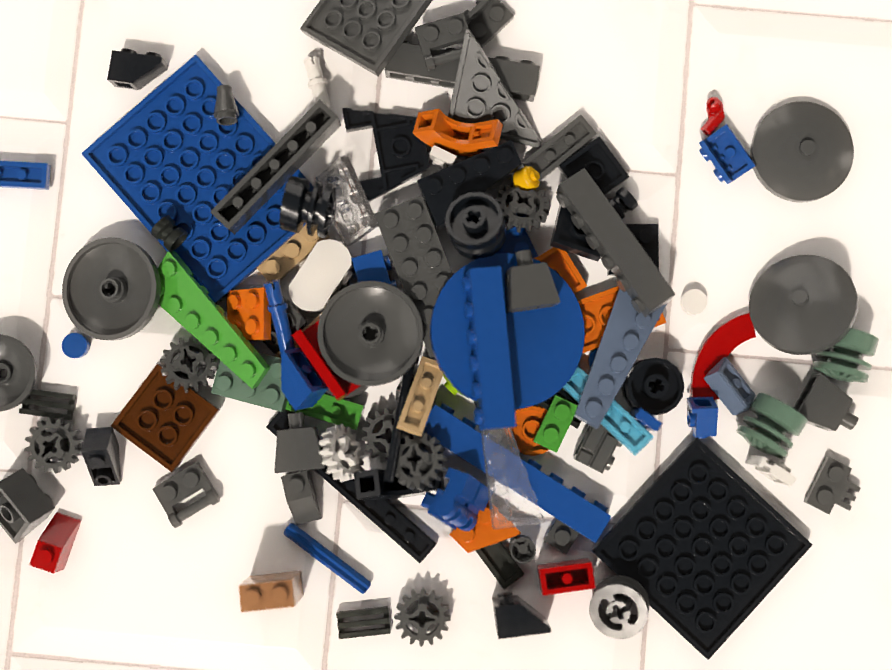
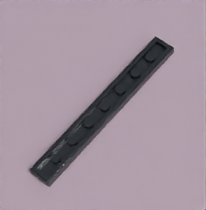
[266,409,437,563]

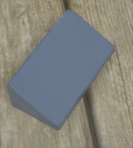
[704,357,756,415]

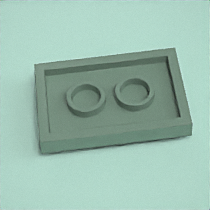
[211,352,288,412]

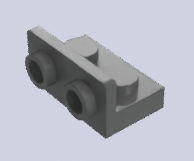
[464,0,514,48]

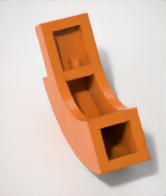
[413,109,503,156]

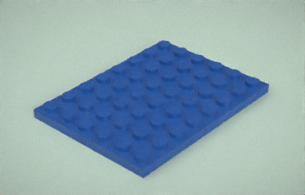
[81,54,314,305]

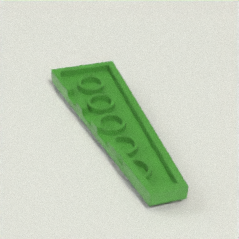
[157,251,271,389]

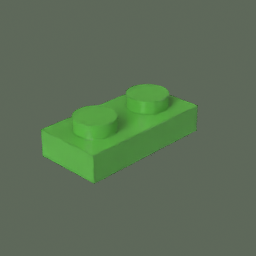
[533,395,577,453]

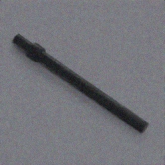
[383,354,420,483]

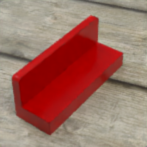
[292,321,361,401]

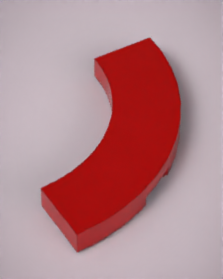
[690,313,756,400]

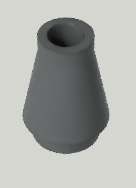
[214,85,239,126]

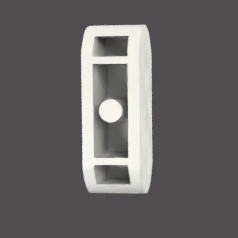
[288,239,354,314]

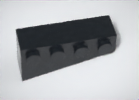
[417,140,522,232]

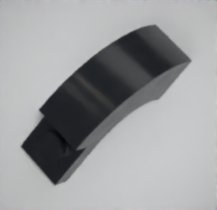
[354,469,445,500]

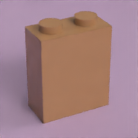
[238,570,303,613]

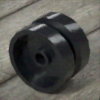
[445,192,507,259]
[621,357,685,415]

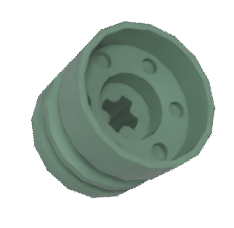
[812,328,879,383]
[736,393,808,460]

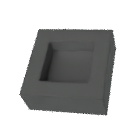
[543,519,579,555]

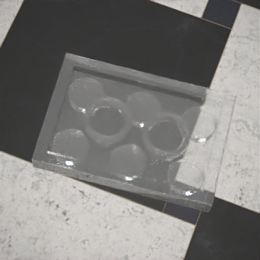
[314,155,379,247]

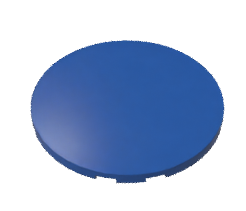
[430,253,585,409]

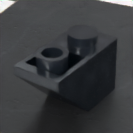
[107,48,168,90]
[81,427,121,486]

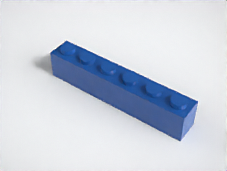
[462,266,516,430]

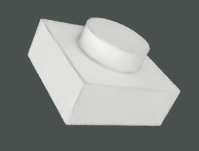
[429,145,457,170]

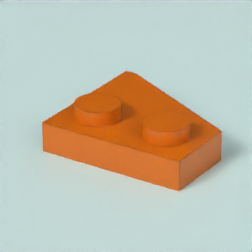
[449,501,521,553]

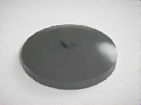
[750,101,854,203]
[62,237,161,341]
[749,255,858,355]
[317,281,423,387]

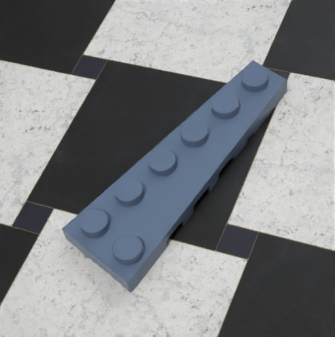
[574,288,667,429]

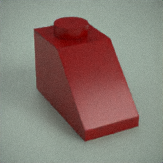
[29,512,82,574]

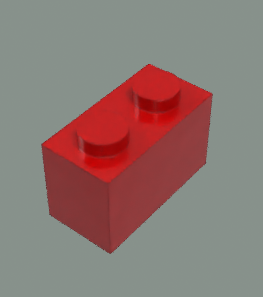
[537,558,596,596]

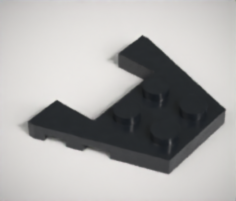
[342,107,430,206]

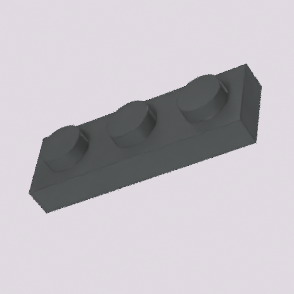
[522,115,597,181]

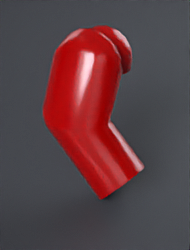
[700,97,725,136]

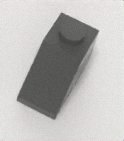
[281,470,322,525]

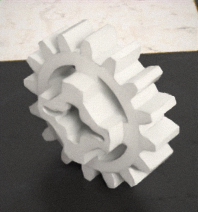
[319,424,364,482]

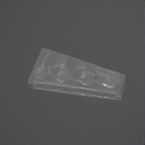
[481,428,546,529]

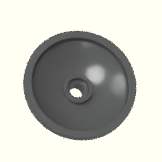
[0,334,37,412]

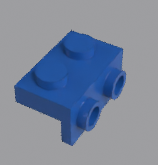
[699,124,756,184]

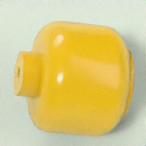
[513,166,540,191]

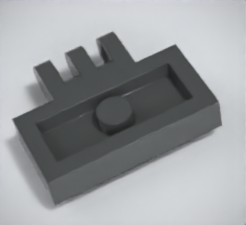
[803,456,861,515]

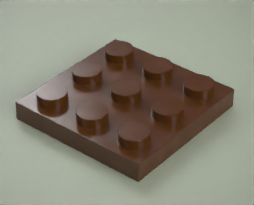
[111,364,220,472]

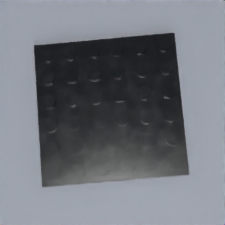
[591,438,813,660]

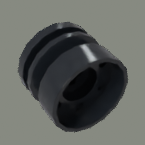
[280,176,337,238]

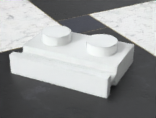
[745,455,797,487]

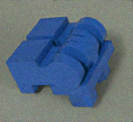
[421,467,493,531]

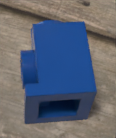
[687,397,719,439]

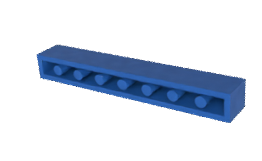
[423,403,612,543]

